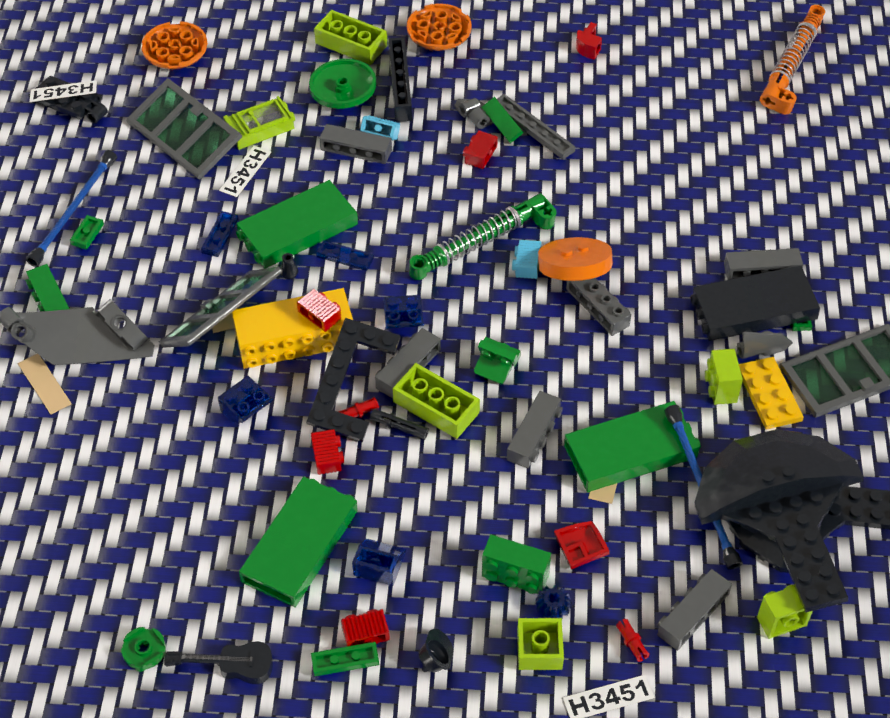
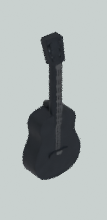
[164,641,273,684]

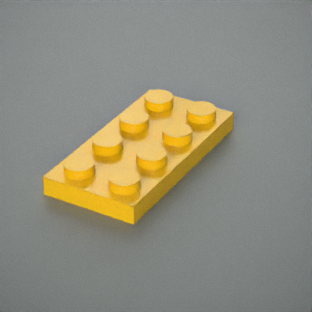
[739,356,804,430]

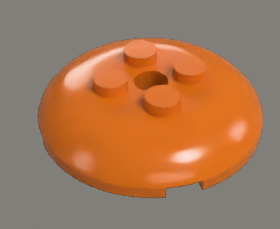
[407,4,472,51]
[142,21,208,69]

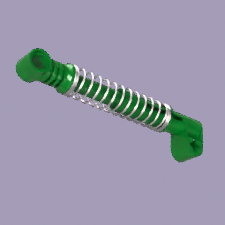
[409,194,556,280]

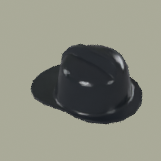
[418,628,453,673]

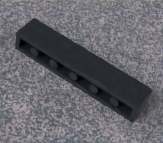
[388,37,412,122]

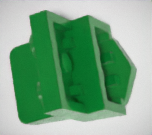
[474,336,521,384]

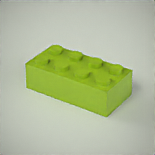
[314,10,387,65]
[393,363,480,439]

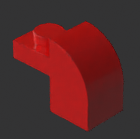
[576,22,602,60]

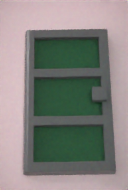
[126,78,242,179]
[159,267,282,348]
[779,324,890,418]

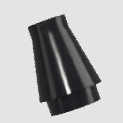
[281,253,299,280]

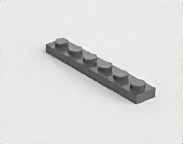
[497,94,575,160]

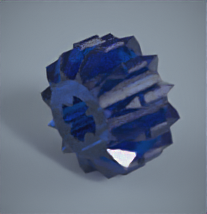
[535,584,572,619]

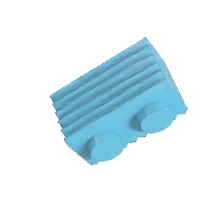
[360,115,400,141]
[512,240,542,279]

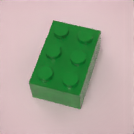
[482,534,551,595]

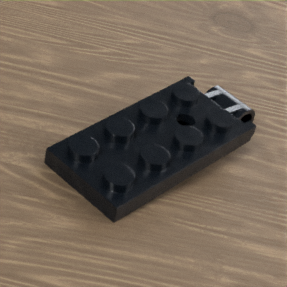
[28,76,108,124]

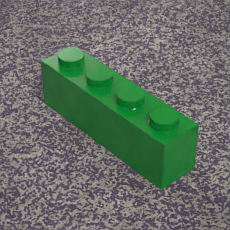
[25,264,69,312]

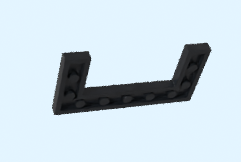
[306,318,401,442]

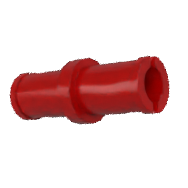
[338,397,379,418]
[616,619,649,662]

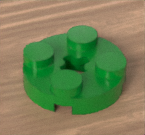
[121,627,166,672]

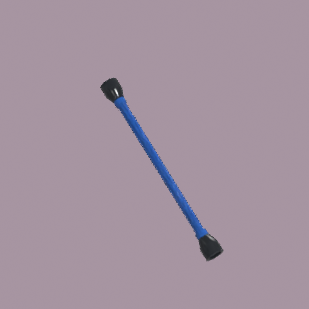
[26,150,117,267]
[664,405,743,570]

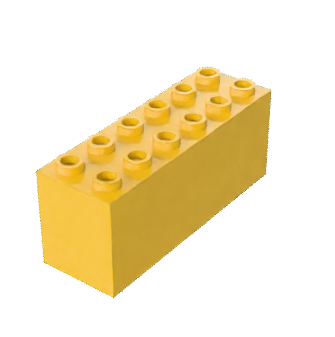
[232,288,353,369]

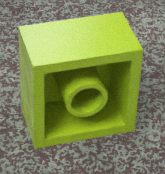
[705,349,743,405]
[757,585,813,639]
[517,618,564,670]

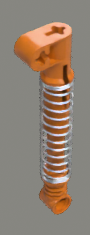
[760,5,825,114]

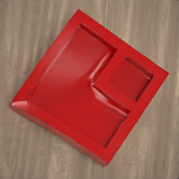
[554,521,609,569]

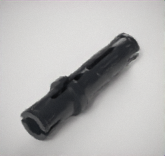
[370,408,429,440]

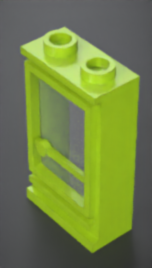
[223,96,295,150]

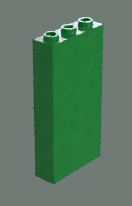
[236,180,358,269]
[564,401,701,493]
[239,476,358,608]

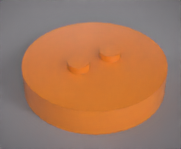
[538,237,613,281]

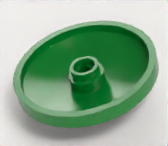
[309,59,376,109]

